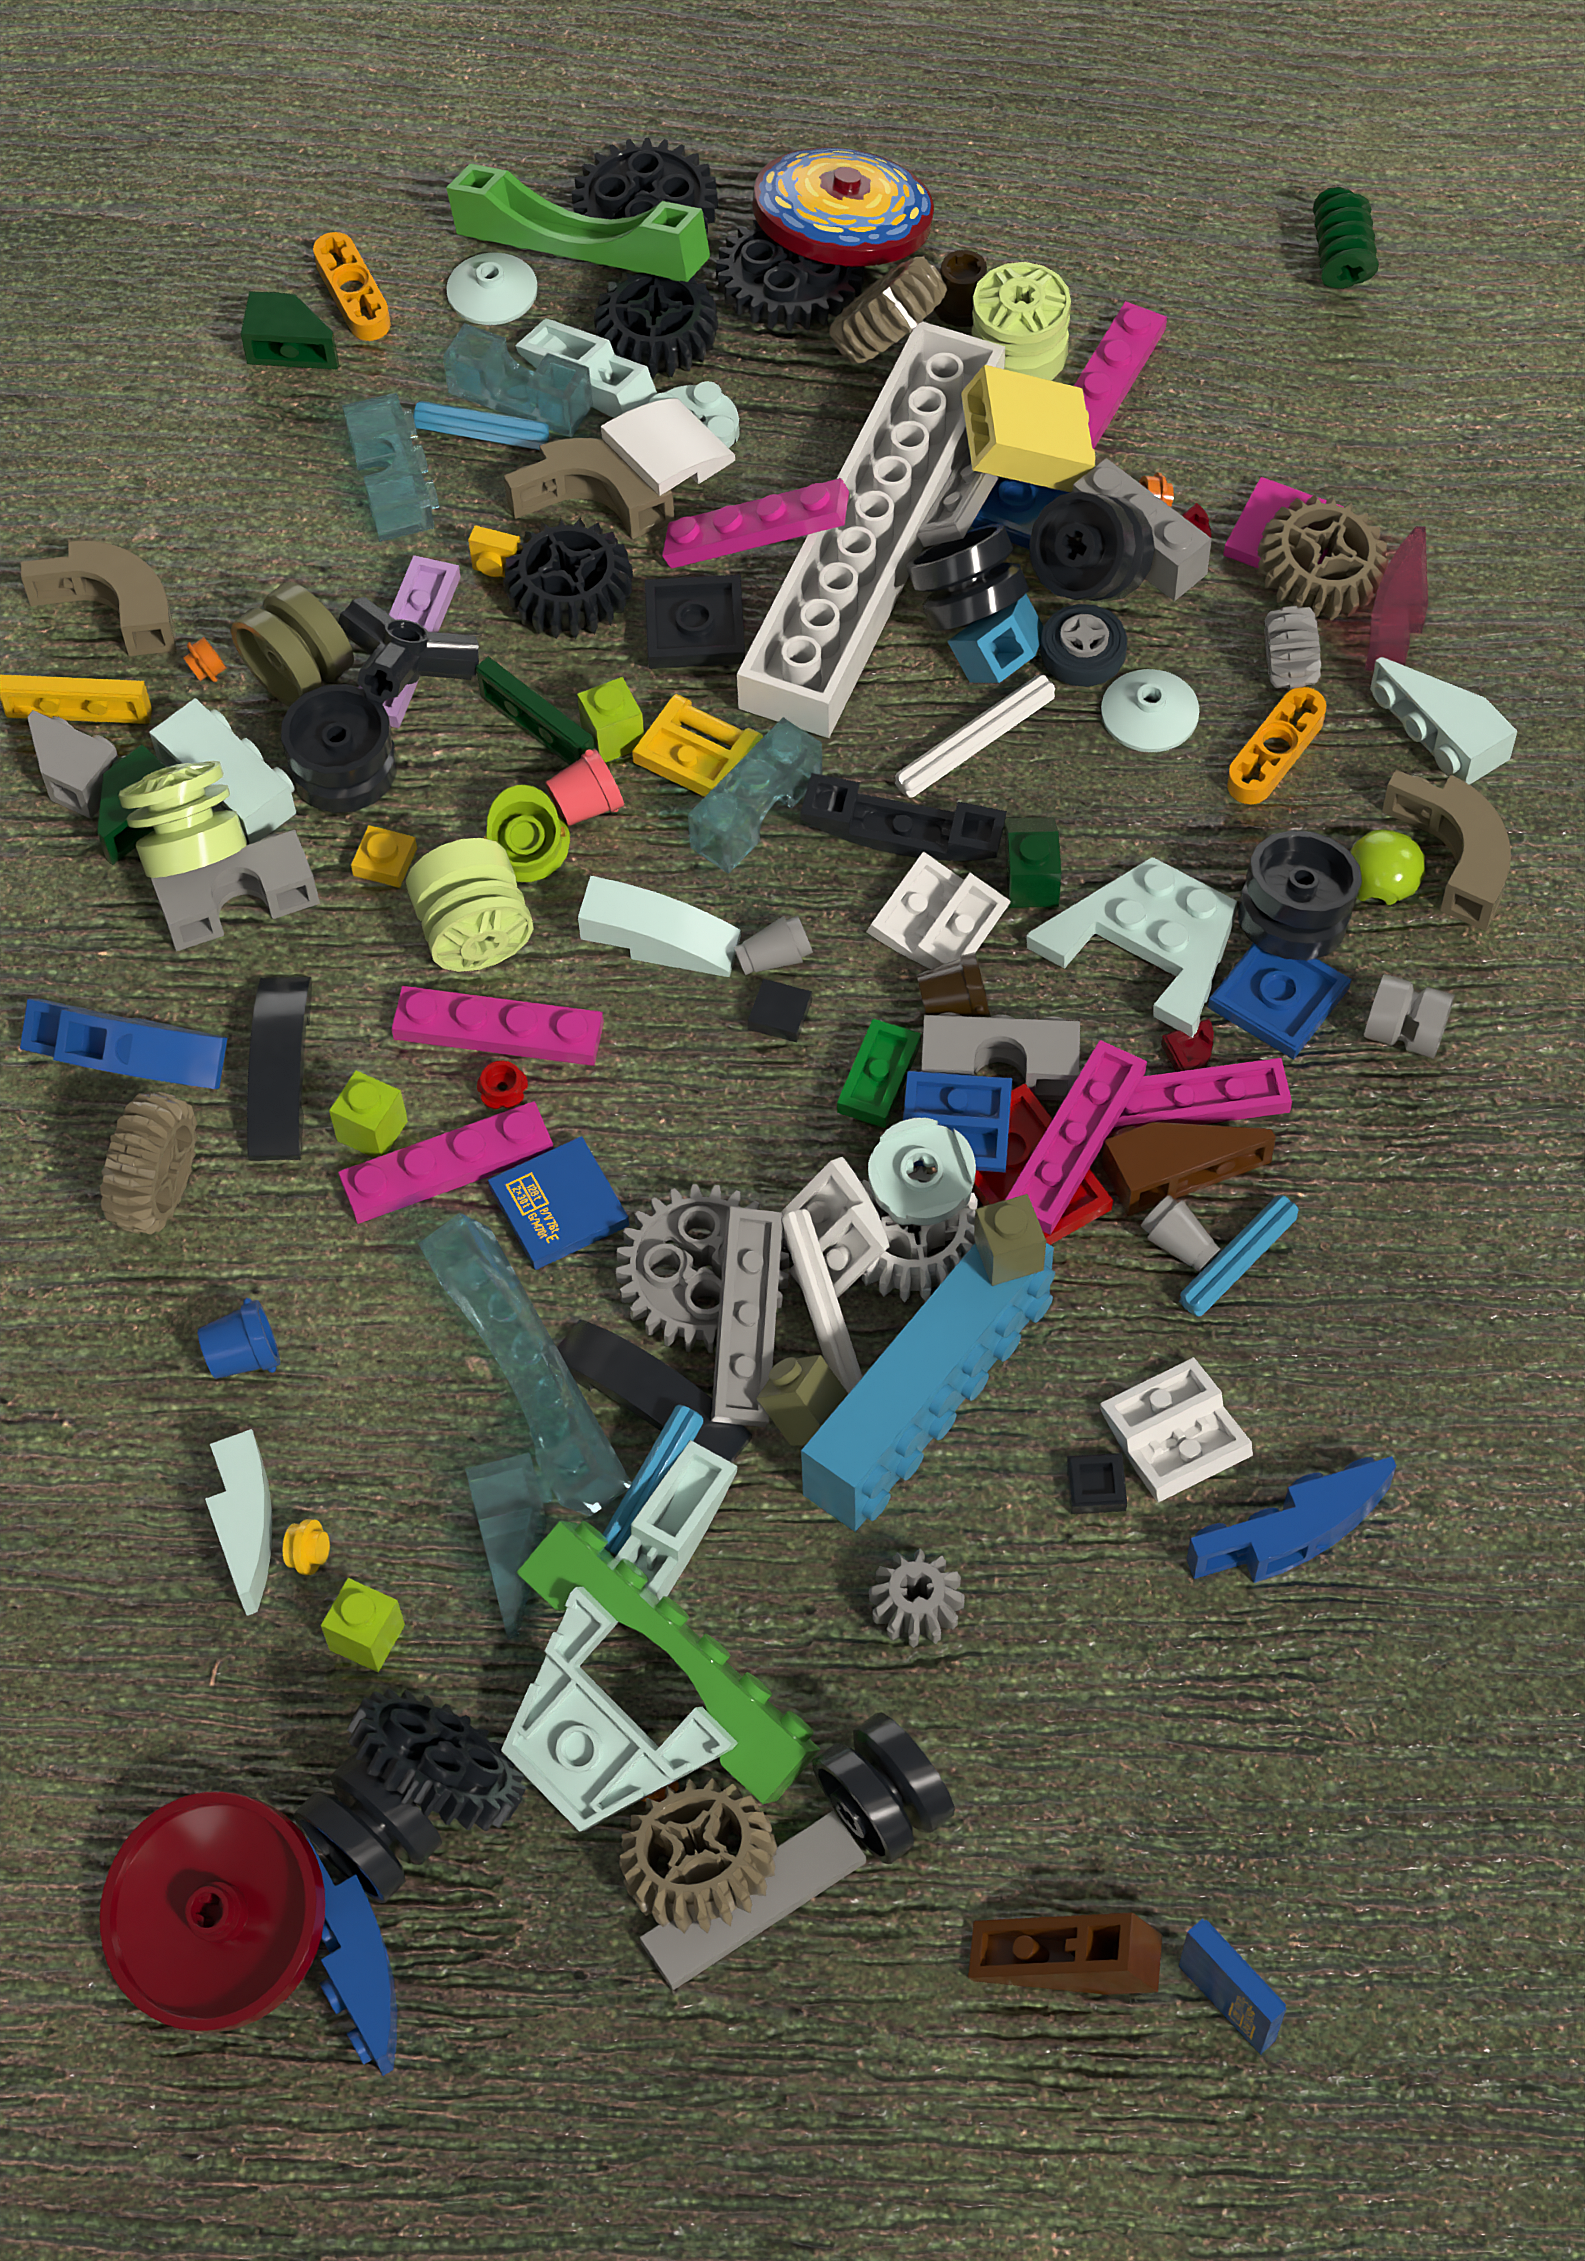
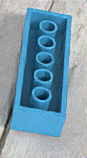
[801,1243,1055,1532]

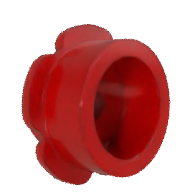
[477,1060,528,1109]

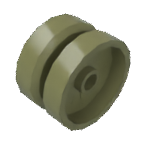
[230,581,355,707]

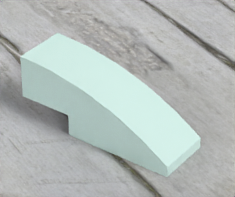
[515,318,657,418]
[578,876,741,977]
[205,1429,272,1616]
[615,1440,737,1600]

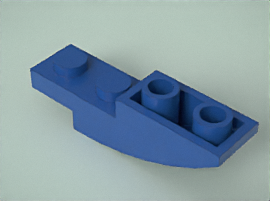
[20,998,227,1089]
[1186,1456,1396,1583]
[307,1838,397,2076]

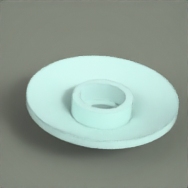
[447,252,538,325]
[1101,669,1199,752]

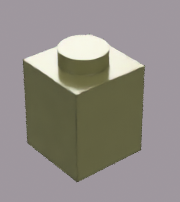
[974,1194,1046,1286]
[756,1355,848,1446]

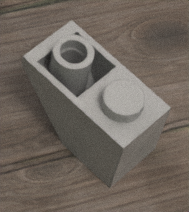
[27,710,118,819]

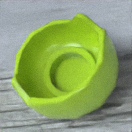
[1350,829,1426,905]

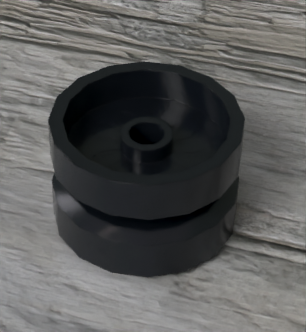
[1029,491,1155,602]
[906,524,1029,631]
[281,684,397,813]
[1237,830,1362,961]
[812,1712,955,1864]
[293,1754,442,1904]

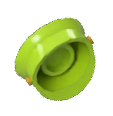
[484,785,570,882]

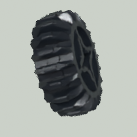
[594,272,718,380]
[503,518,633,639]

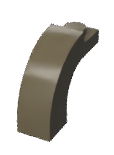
[504,438,675,539]
[20,540,177,656]
[1382,769,1511,931]

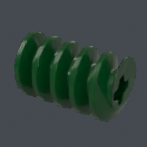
[1313,187,1379,289]

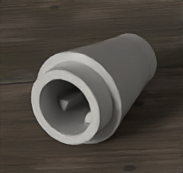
[734,915,813,975]
[1141,1195,1221,1273]

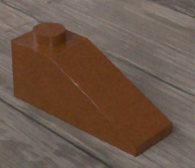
[1102,1122,1276,1216]
[968,1912,1162,1995]

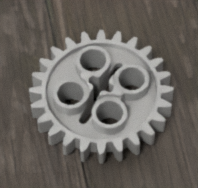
[616,1184,789,1353]

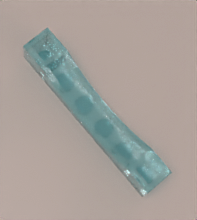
[418,1213,632,1516]

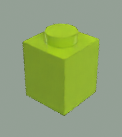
[577,677,644,763]
[329,1070,408,1158]
[321,1578,405,1673]

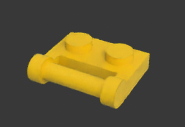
[632,694,763,803]

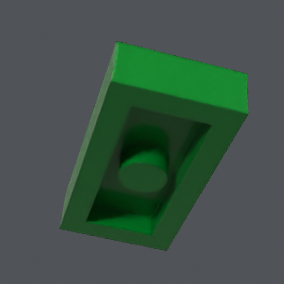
[837,1018,921,1128]

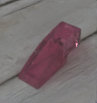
[1365,526,1428,671]

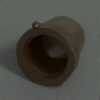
[934,250,988,327]
[917,952,991,1018]

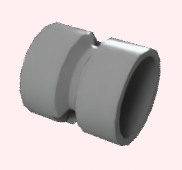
[1364,973,1455,1059]

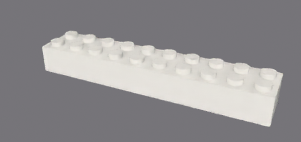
[737,322,1005,738]

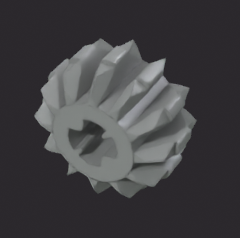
[1264,606,1321,690]
[869,1548,965,1648]

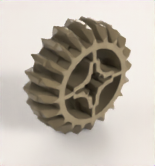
[829,256,947,364]
[1257,494,1389,621]
[99,1091,198,1235]
[619,1778,777,1934]

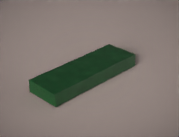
[476,656,594,765]

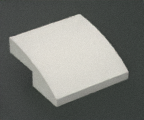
[601,398,735,496]
[866,852,1011,969]
[781,1157,889,1299]
[1100,1357,1253,1503]

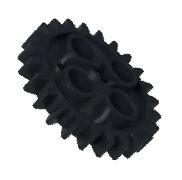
[571,138,718,234]
[716,219,864,331]
[347,1689,526,1831]

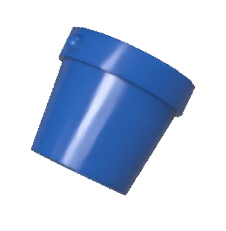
[197,1298,280,1379]

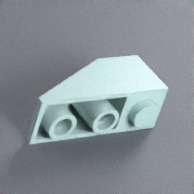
[1370,657,1517,785]

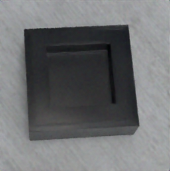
[748,979,812,1043]
[1067,1453,1127,1514]

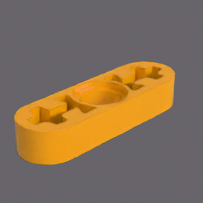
[313,232,391,341]
[1227,687,1326,804]

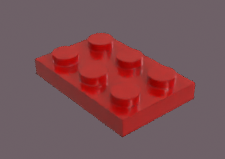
[972,1083,1113,1245]

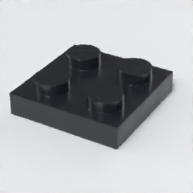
[645,574,745,669]

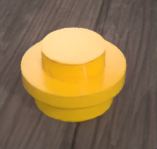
[282,1519,330,1575]

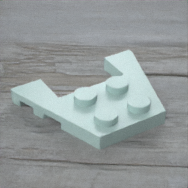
[1026,857,1237,1037]
[501,1587,738,1832]

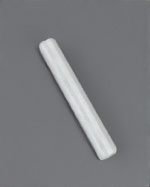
[895,674,1055,798]
[782,1209,862,1394]

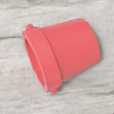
[545,748,624,826]

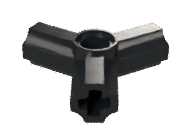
[338,597,479,704]

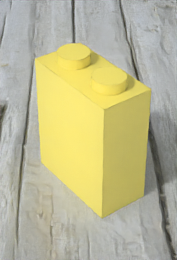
[961,365,1095,493]

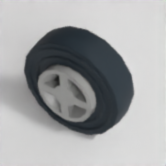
[1040,604,1128,687]

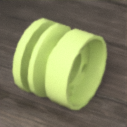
[972,262,1071,381]
[118,761,247,878]
[406,838,533,972]

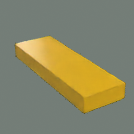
[0,674,152,724]

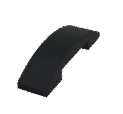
[800,773,1007,861]
[247,977,312,1161]
[547,1319,752,1463]

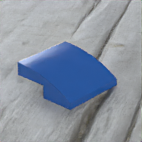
[903,1071,1012,1173]

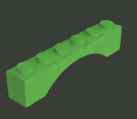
[446,163,710,282]
[516,1521,821,1804]

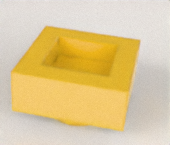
[468,525,521,578]
[351,825,417,888]

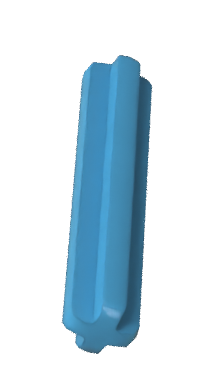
[413,401,549,450]
[1179,1195,1299,1317]
[602,1404,703,1555]

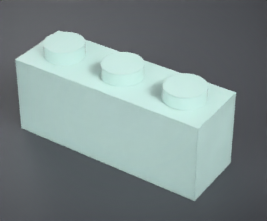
[149,698,296,845]

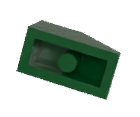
[240,291,339,370]
[97,744,167,865]
[1004,817,1062,908]

